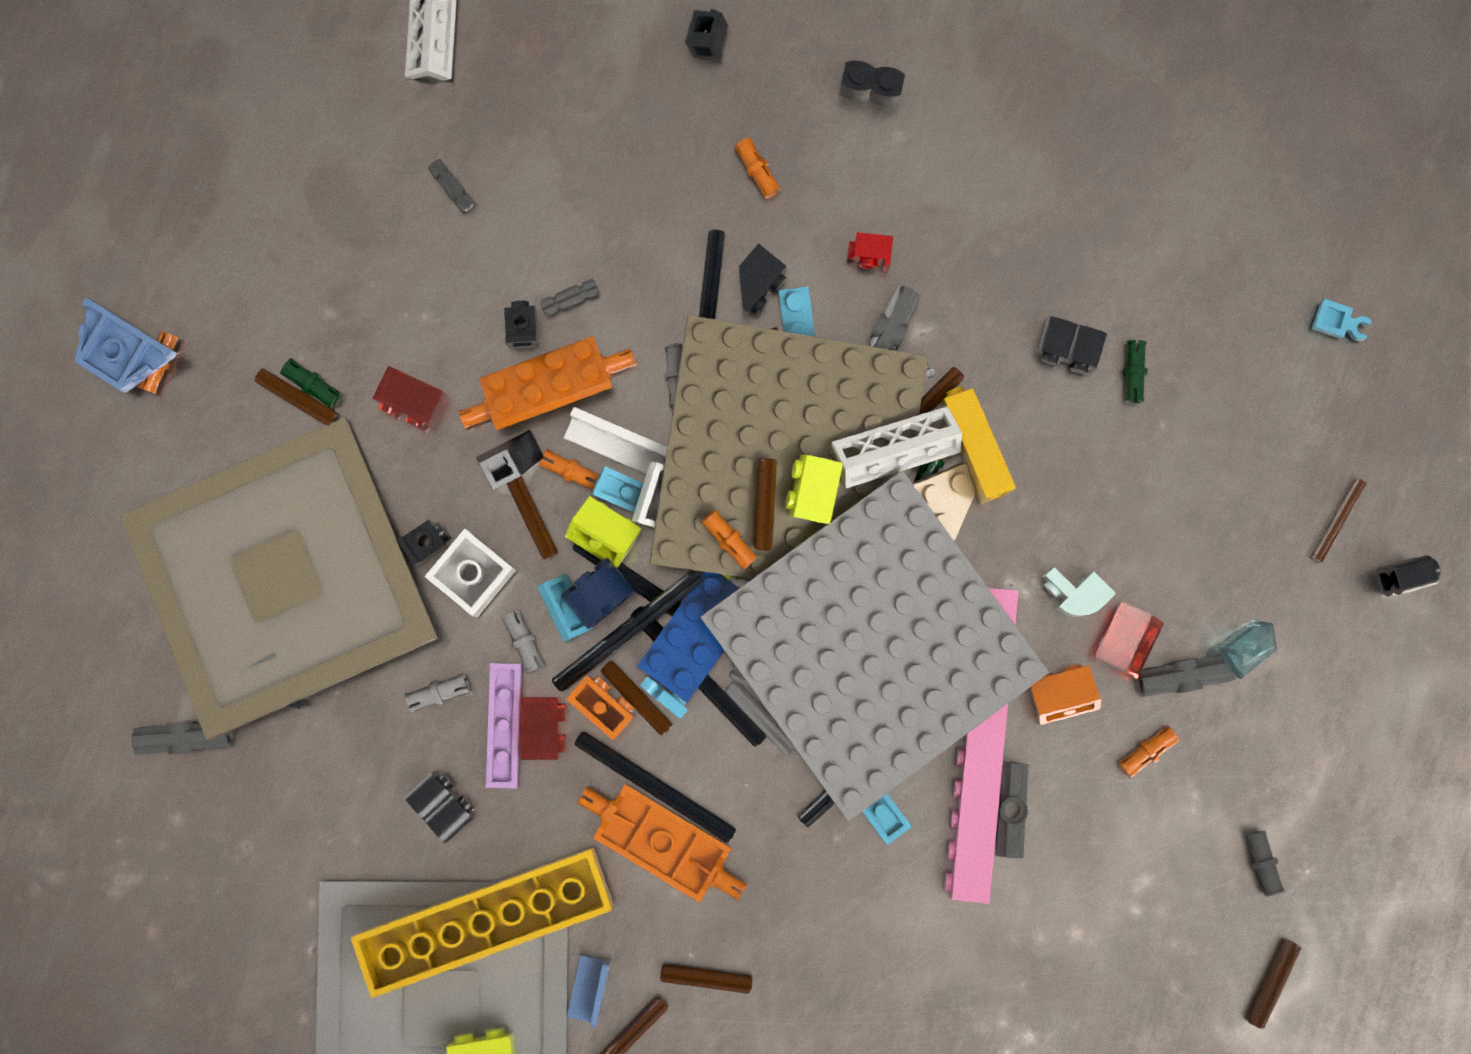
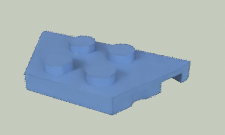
[75,297,178,393]

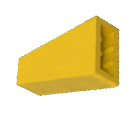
[941,386,1016,505]

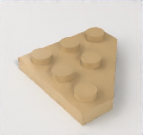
[912,462,976,541]

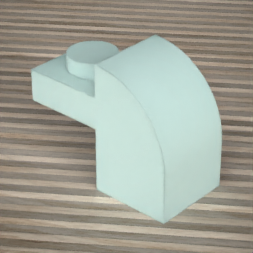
[1041,567,1116,617]

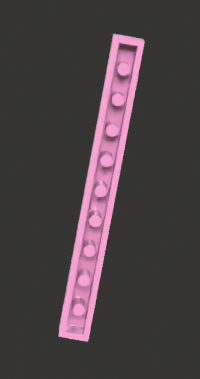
[944,588,1019,904]

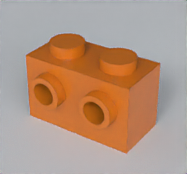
[1029,665,1101,725]
[566,675,636,740]

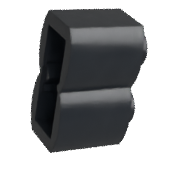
[839,61,905,108]
[1035,316,1107,374]
[1376,555,1441,597]
[404,771,475,844]

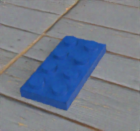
[636,572,739,703]

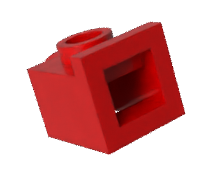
[847,232,893,272]

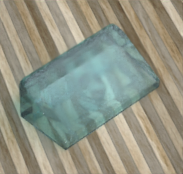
[1219,620,1278,679]

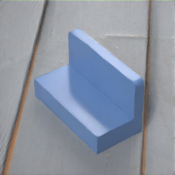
[567,954,611,1028]

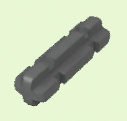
[428,159,475,213]
[540,279,599,316]

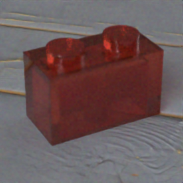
[372,366,448,430]
[1095,602,1164,679]
[520,697,566,760]

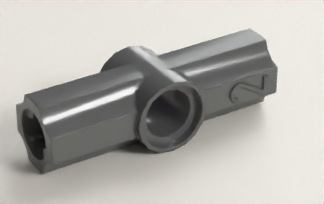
[868,285,921,350]
[1137,654,1236,697]
[131,721,232,755]
[995,762,1029,858]

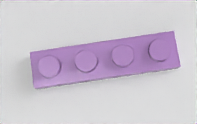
[486,663,522,789]

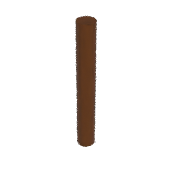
[1311,478,1367,563]

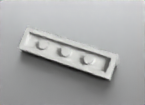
[405,0,456,81]
[564,407,667,475]
[832,407,962,488]

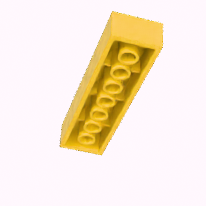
[350,847,614,998]

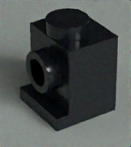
[685,9,728,60]
[504,300,539,348]
[397,520,449,567]

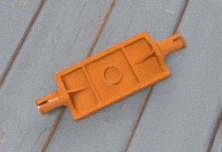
[458,336,637,430]
[577,784,748,903]

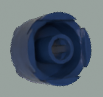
[560,557,635,629]

